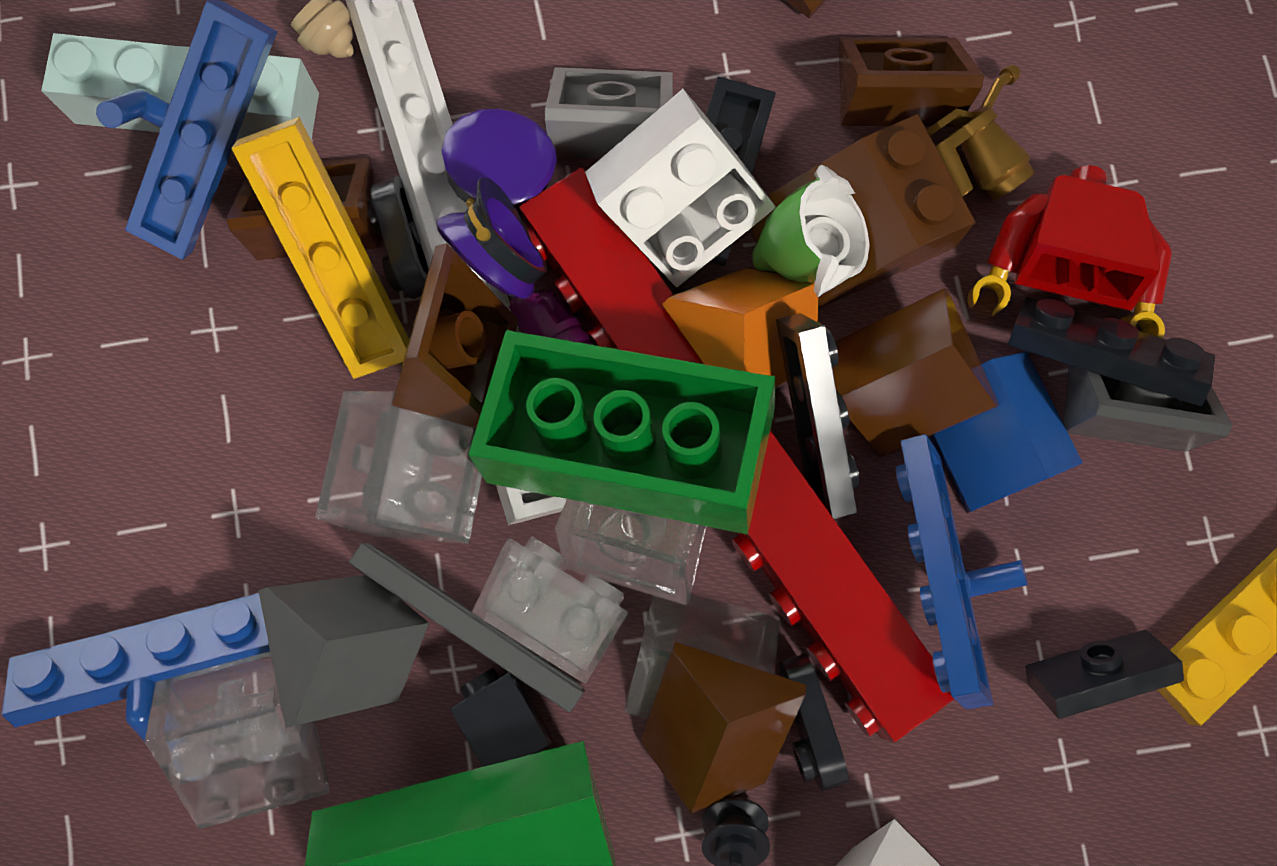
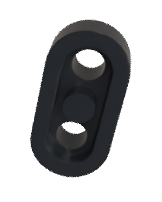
[367,176,429,299]
[778,653,849,791]

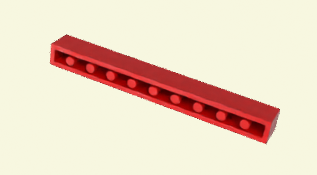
[519,167,954,743]

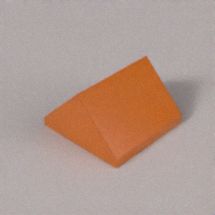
[662,268,818,390]

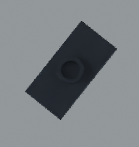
[1025,629,1184,719]

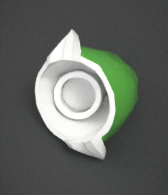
[752,165,870,297]

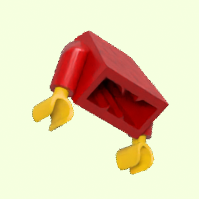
[967,165,1172,338]

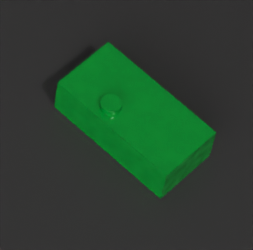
[469,330,775,534]
[305,741,616,866]

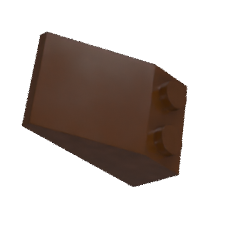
[749,114,976,309]

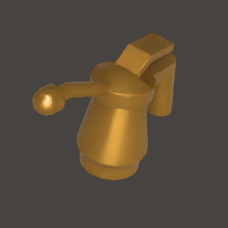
[927,64,1035,201]

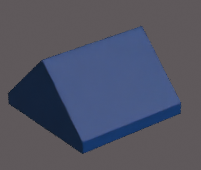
[931,351,1083,513]

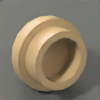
[291,0,353,58]

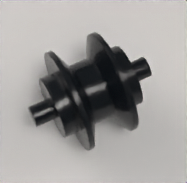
[702,798,770,866]

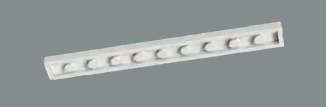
[345,0,575,525]

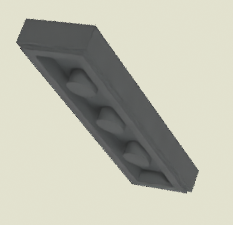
[348,542,585,713]

